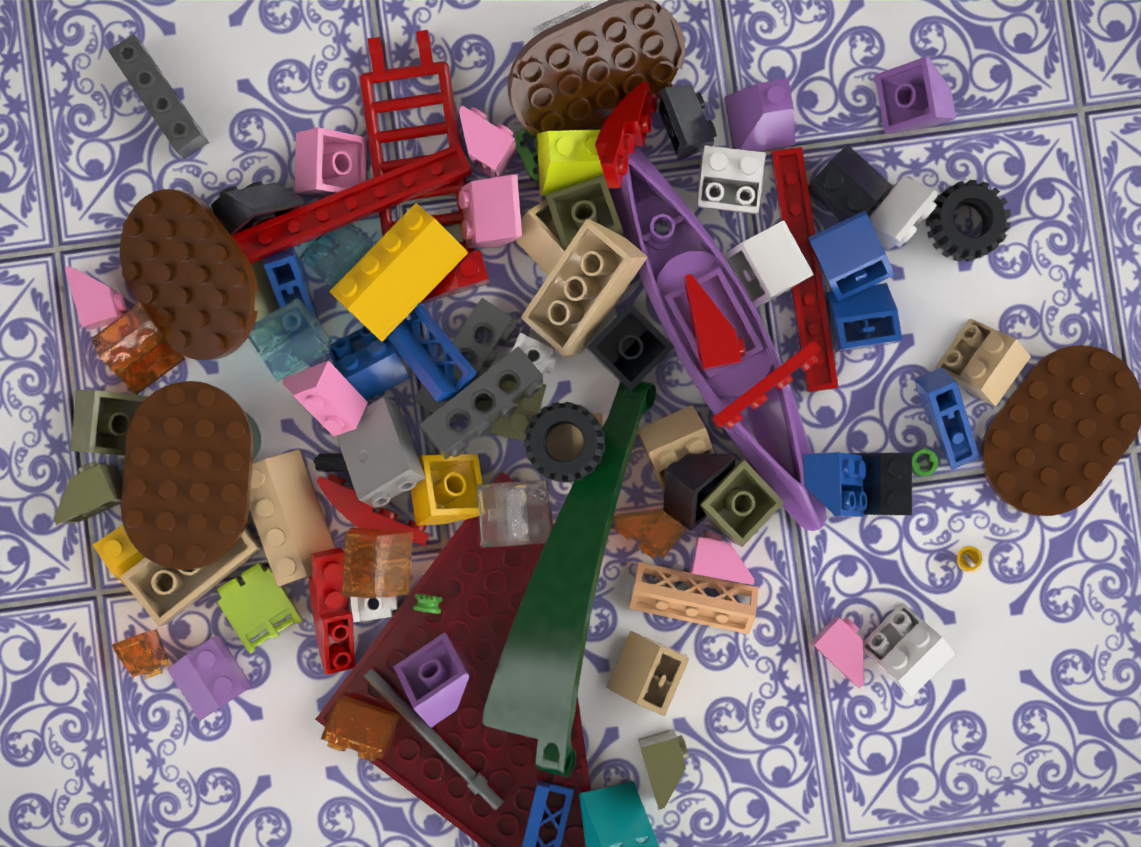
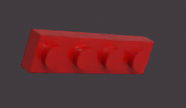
[711,340,822,429]

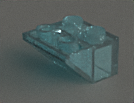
[299,223,375,288]
[248,298,332,382]

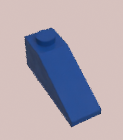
[263,247,325,347]
[914,367,980,470]

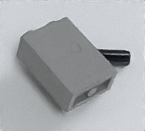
[313,397,426,508]

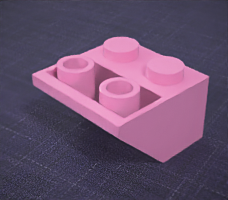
[459,106,517,178]

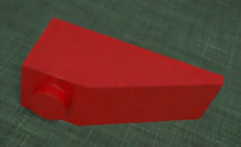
[420,250,490,304]
[683,274,745,371]

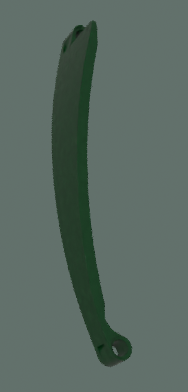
[483,381,656,777]

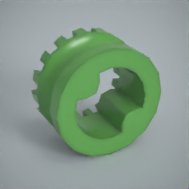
[912,449,939,477]
[413,594,443,614]

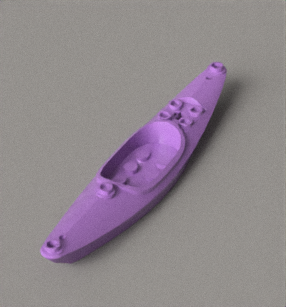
[609,146,827,531]

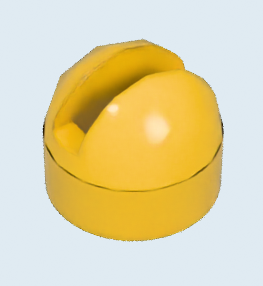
[957,546,982,572]

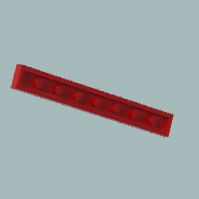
[231,143,472,264]
[771,147,839,393]

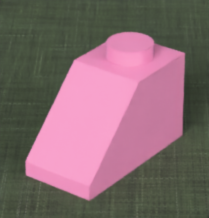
[65,266,126,330]
[690,532,755,585]
[810,616,864,688]

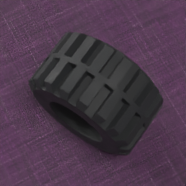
[926,180,1011,262]
[524,402,606,483]

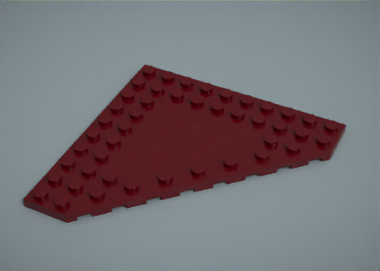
[315,471,591,847]

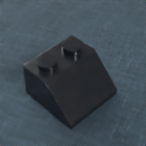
[657,85,717,161]
[808,144,892,222]
[211,181,304,235]
[585,303,674,391]
[849,453,912,515]
[663,454,736,531]

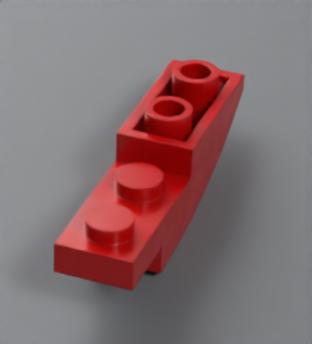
[595,82,657,189]
[317,473,431,546]
[309,547,355,675]

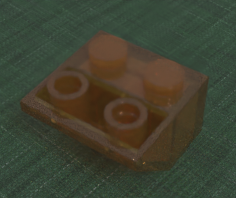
[91,302,185,395]
[613,509,686,559]
[342,527,413,598]
[321,695,401,762]

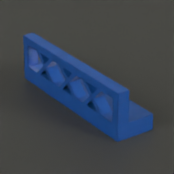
[386,303,477,402]
[522,780,574,847]

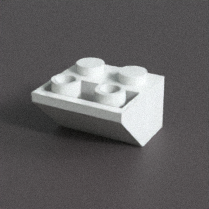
[697,145,766,214]
[869,176,939,251]
[723,221,814,308]
[863,603,955,697]

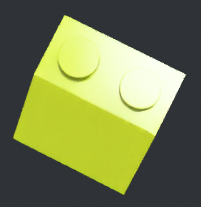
[537,130,604,195]

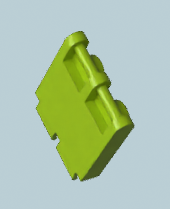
[217,563,303,654]

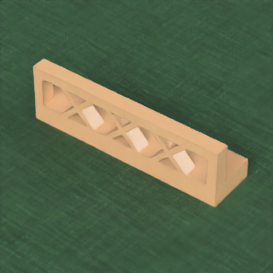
[629,562,759,634]

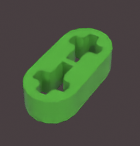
[515,128,539,184]

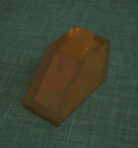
[112,629,170,679]

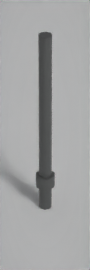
[363,668,504,810]

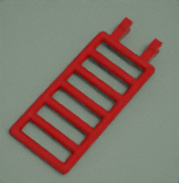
[359,30,475,253]

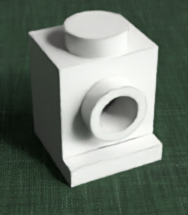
[512,333,557,375]
[350,585,398,622]

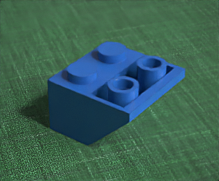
[808,210,895,302]
[826,283,903,353]
[327,326,410,401]
[804,452,867,517]

